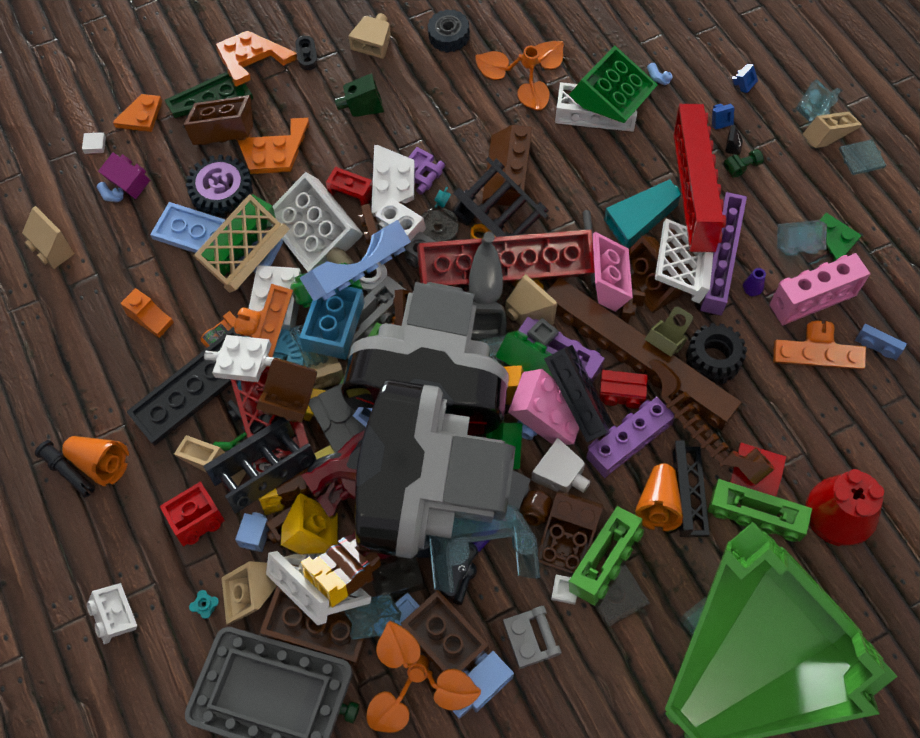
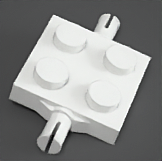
[204,335,280,382]

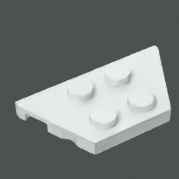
[372,145,415,217]

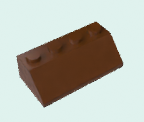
[482,125,532,207]

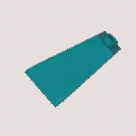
[604,179,681,249]

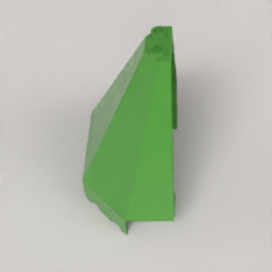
[665,522,898,738]

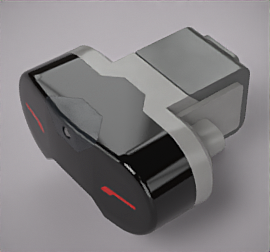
[341,282,509,436]
[355,379,516,559]

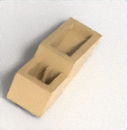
[174,435,246,486]

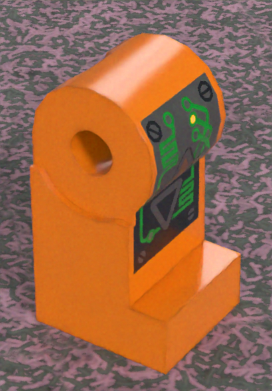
[201,311,243,348]

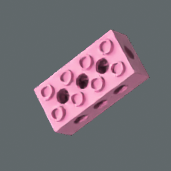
[769,253,870,326]

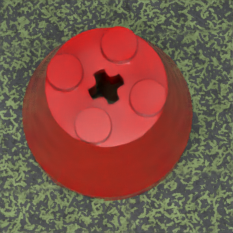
[805,469,884,546]

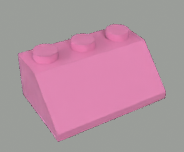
[593,232,633,312]

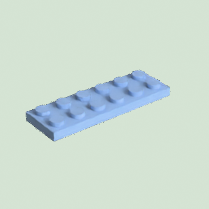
[150,202,283,273]

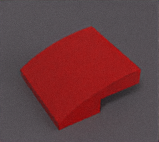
[729,443,786,497]

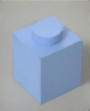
[235,512,269,552]

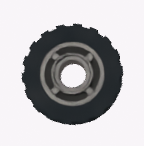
[427,9,470,53]

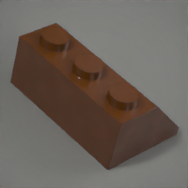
[184,95,253,145]
[629,236,692,312]

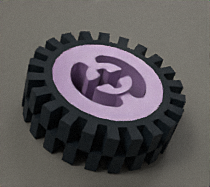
[186,155,253,218]

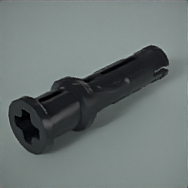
[34,440,95,498]

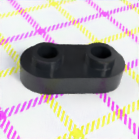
[295,36,318,70]

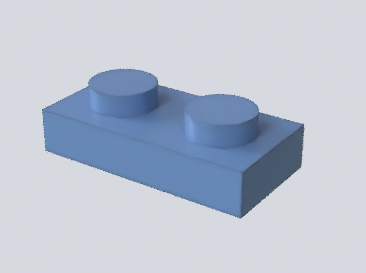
[855,324,907,360]

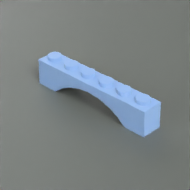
[300,220,411,301]

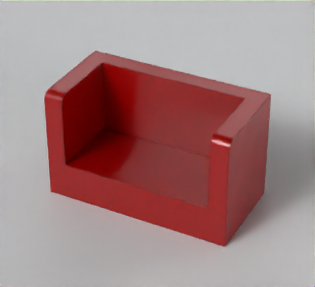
[326,167,373,206]

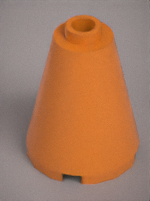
[62,436,129,486]
[635,463,683,531]

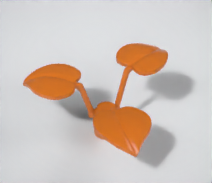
[475,41,564,111]
[366,621,481,733]

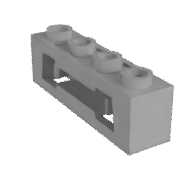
[347,276,406,358]

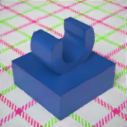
[732,64,758,93]
[712,104,734,130]

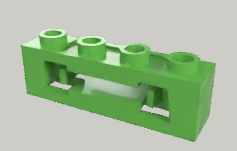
[707,479,812,542]
[569,506,644,606]

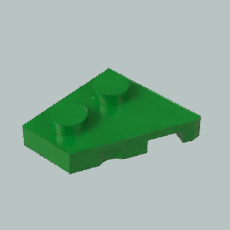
[813,212,862,262]

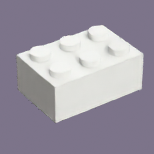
[249,265,301,334]

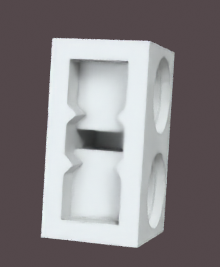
[375,198,426,245]

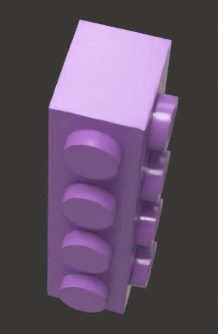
[586,397,675,478]

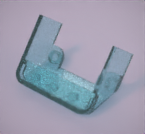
[429,505,540,592]

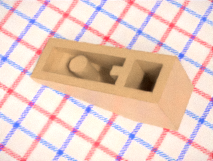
[802,112,862,148]

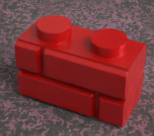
[599,370,648,408]

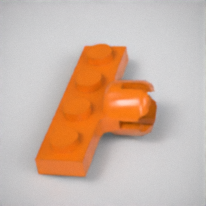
[234,284,293,374]
[773,320,866,370]

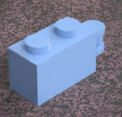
[453,651,514,719]

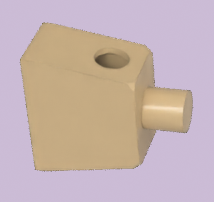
[349,13,391,59]

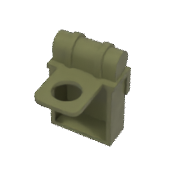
[645,307,693,357]

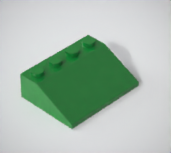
[569,45,658,123]

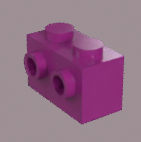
[98,153,151,199]

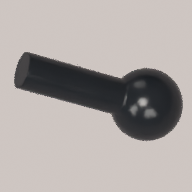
[453,562,477,605]

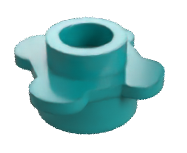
[434,187,451,208]
[189,590,219,619]

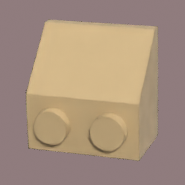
[22,206,74,269]

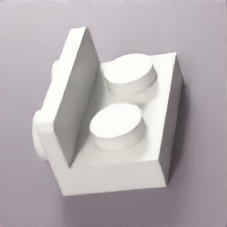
[87,583,137,644]

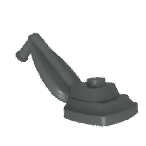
[469,232,507,341]

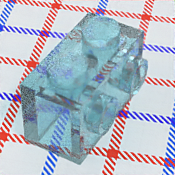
[777,220,827,256]

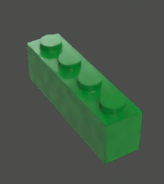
[201,194,276,276]

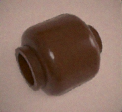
[520,490,553,526]

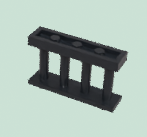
[453,157,550,237]
[203,417,316,514]

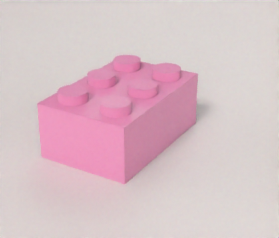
[508,369,579,445]

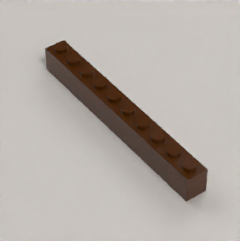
[546,277,741,430]

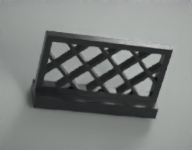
[544,345,614,442]

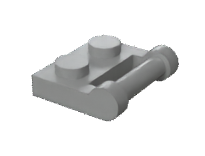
[503,606,562,669]

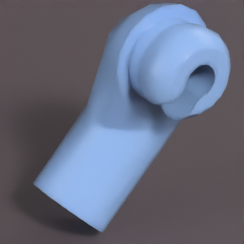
[647,63,673,85]
[96,182,124,202]

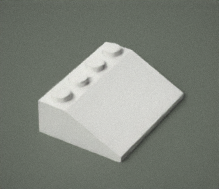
[271,172,363,272]

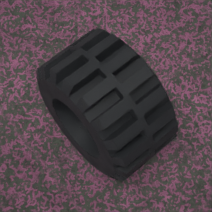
[686,323,747,385]

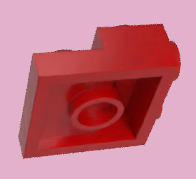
[159,481,225,547]

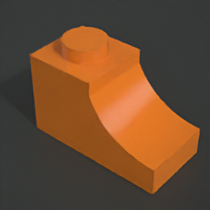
[120,288,174,338]

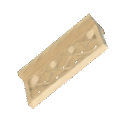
[193,194,290,293]

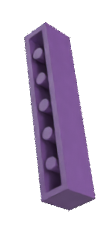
[700,192,747,316]

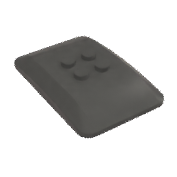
[185,627,353,738]

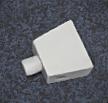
[531,438,591,493]

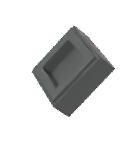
[527,318,559,346]

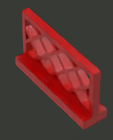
[230,366,308,466]

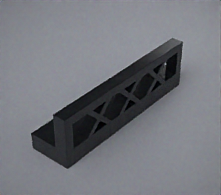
[672,440,710,537]

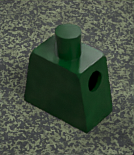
[335,73,384,117]

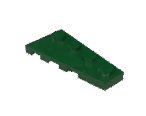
[164,71,253,118]

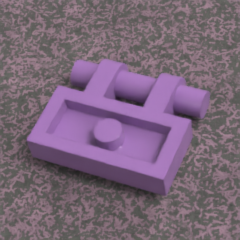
[408,147,445,195]

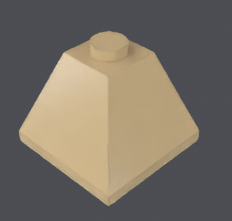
[505,274,557,325]
[222,561,276,625]

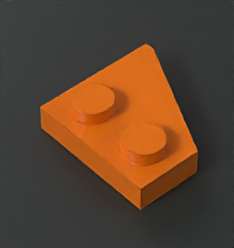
[113,94,162,132]

